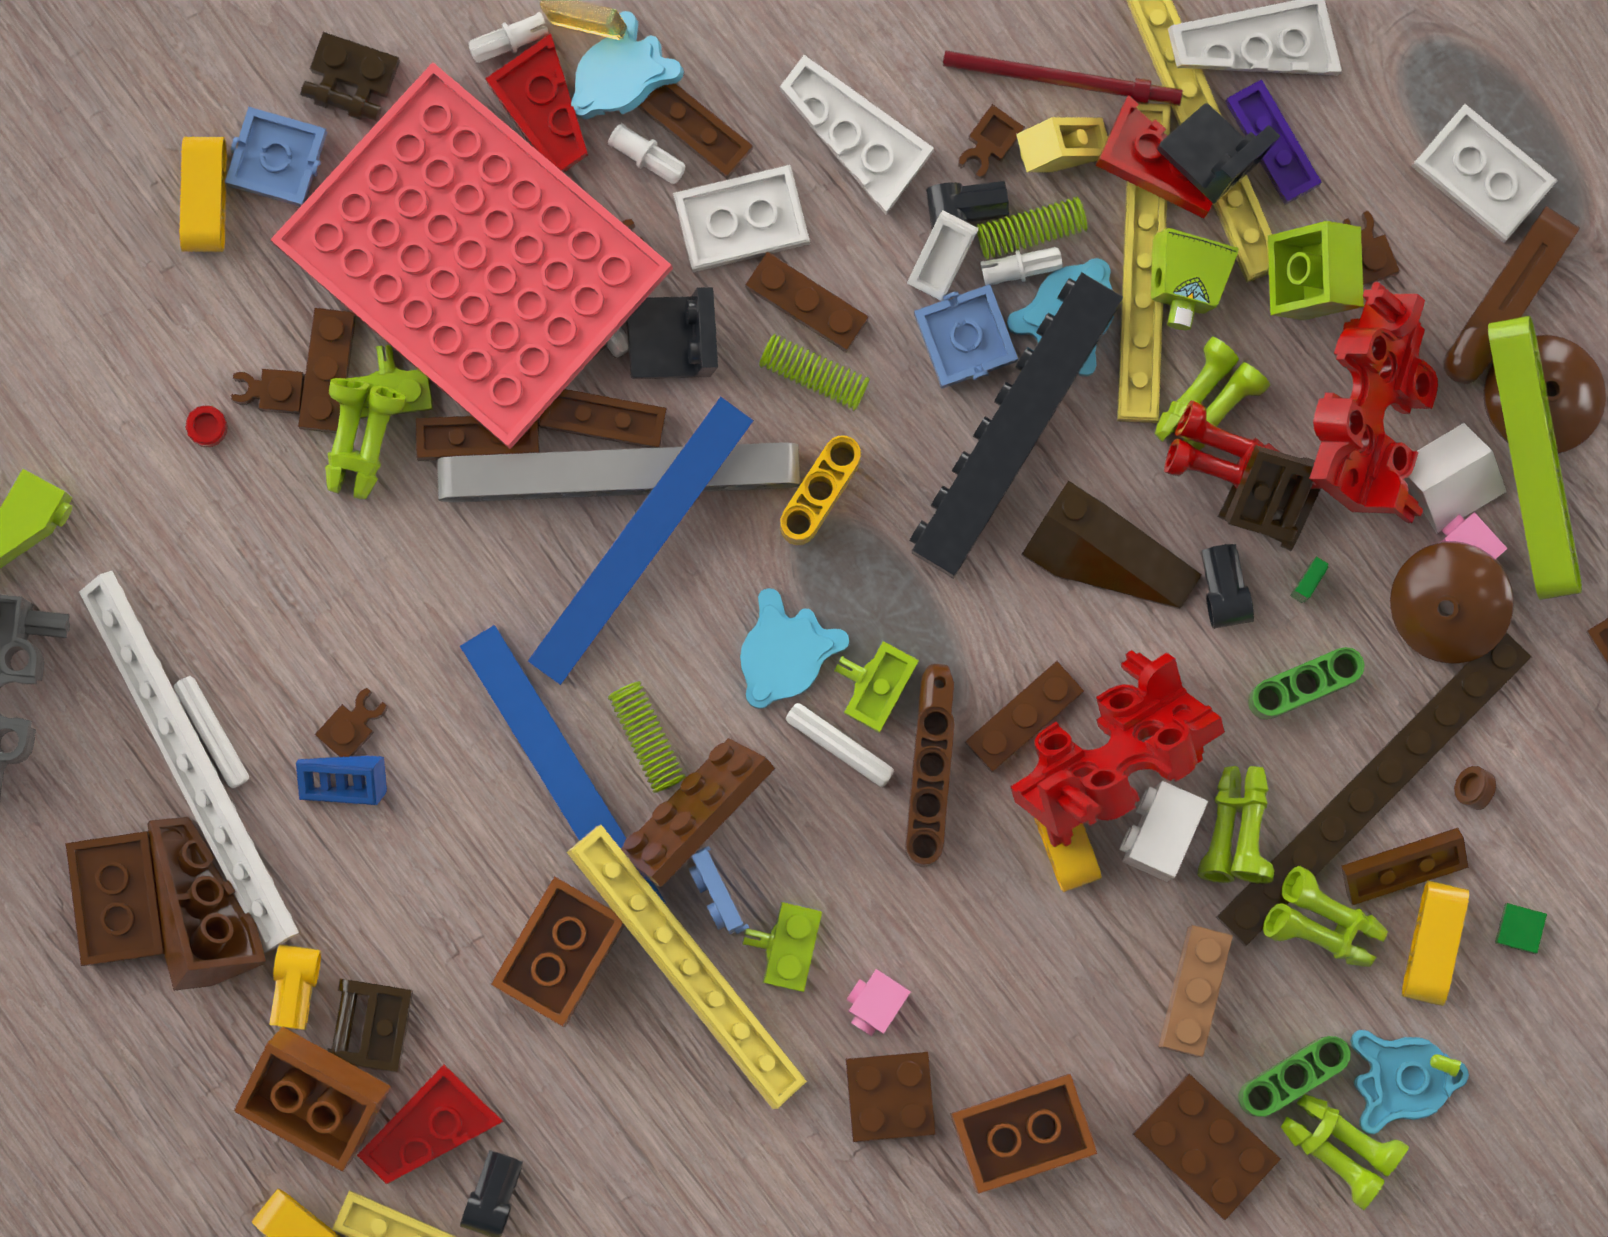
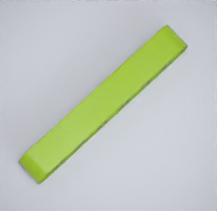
[1488,316,1582,600]

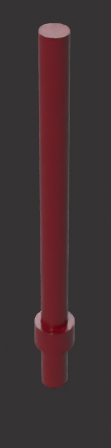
[943,50,1183,106]

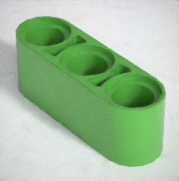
[1248,647,1365,720]
[1238,1036,1351,1117]

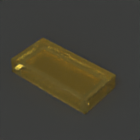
[539,0,627,40]

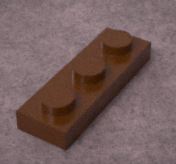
[637,83,753,180]
[745,252,869,353]
[298,308,356,433]
[539,389,667,448]
[416,416,540,461]
[965,661,1084,773]
[1341,828,1469,906]

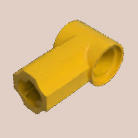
[269,944,321,1030]

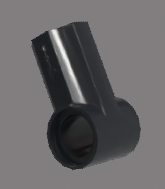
[926,181,1009,229]
[1201,544,1254,629]
[460,1150,524,1237]

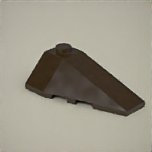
[1021,481,1202,609]

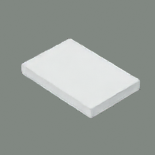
[1412,104,1558,243]
[673,165,810,272]

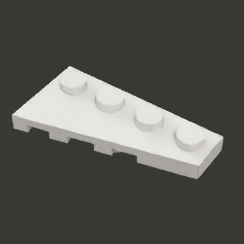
[1168,0,1342,76]
[780,55,934,215]

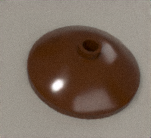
[1483,335,1606,454]
[1390,541,1514,664]

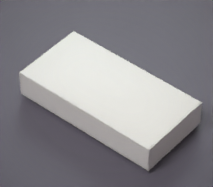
[907,211,979,301]

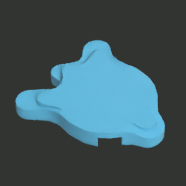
[571,11,684,119]
[1007,258,1114,376]
[740,588,849,709]
[1350,1030,1469,1134]

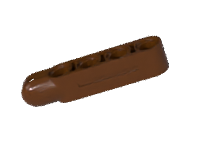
[1443,206,1580,384]
[905,664,955,867]

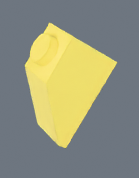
[1016,117,1108,172]

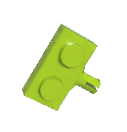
[347,345,433,419]
[834,641,919,733]
[742,902,822,992]

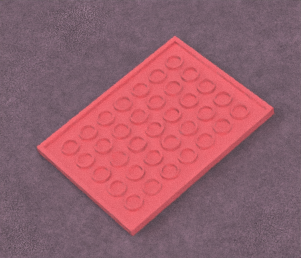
[270,62,673,449]

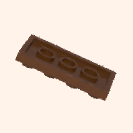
[621,738,776,887]

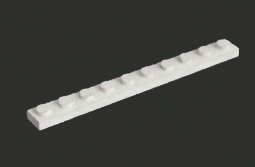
[79,571,299,952]

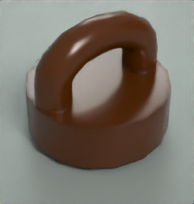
[1454,766,1496,810]

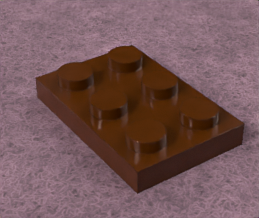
[65,831,164,966]
[1132,1073,1281,1220]

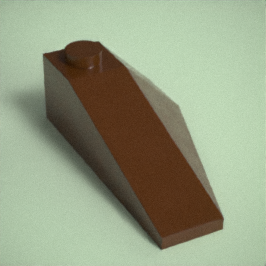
[147,817,266,991]

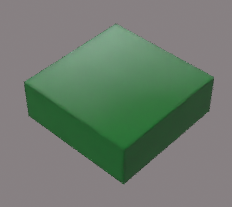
[1290,556,1329,603]
[1495,903,1547,954]

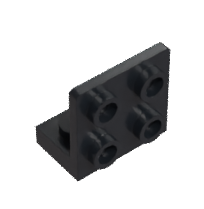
[1157,103,1280,204]
[627,287,718,379]

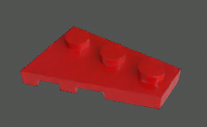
[485,33,588,173]
[1095,95,1213,219]
[357,1064,504,1184]

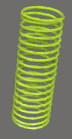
[977,196,1088,260]
[759,333,870,411]
[608,681,686,793]

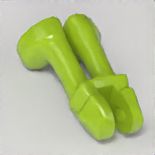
[1154,336,1271,450]
[325,378,406,499]
[1197,766,1274,883]
[1263,866,1388,967]
[1281,1094,1409,1210]

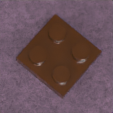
[846,1052,936,1142]

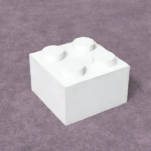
[1119,781,1208,882]

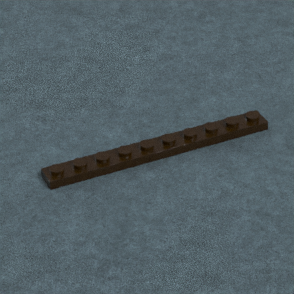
[1216,632,1532,946]

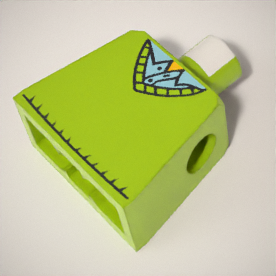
[1151,228,1239,330]

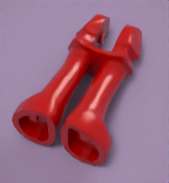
[1164,400,1280,489]

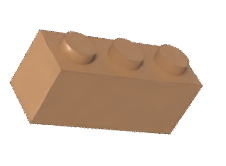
[1158,925,1233,1057]

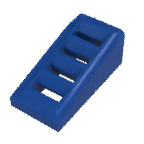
[296,756,387,805]

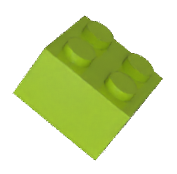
[1268,221,1364,320]

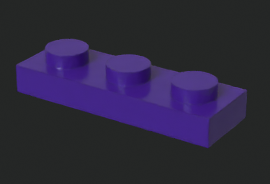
[1225,79,1322,205]

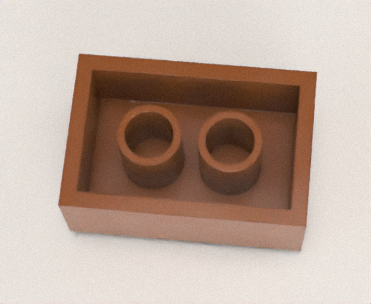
[491,876,625,1027]
[234,1026,391,1172]
[950,1074,1098,1194]

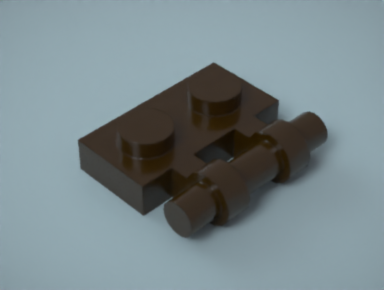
[300,32,400,121]

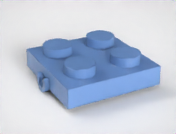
[225,106,327,207]
[914,284,1018,389]
[688,846,750,934]

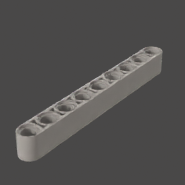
[437,443,800,502]

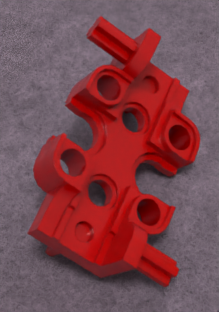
[1297,282,1438,523]
[1010,650,1225,847]

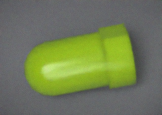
[1430,1054,1461,1077]

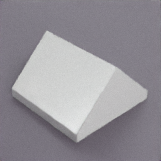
[1404,423,1507,534]

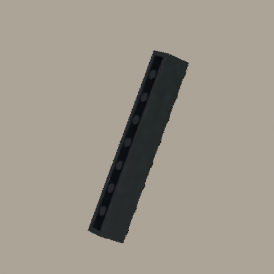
[909,272,1123,579]

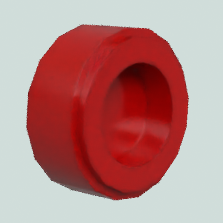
[185,405,228,447]

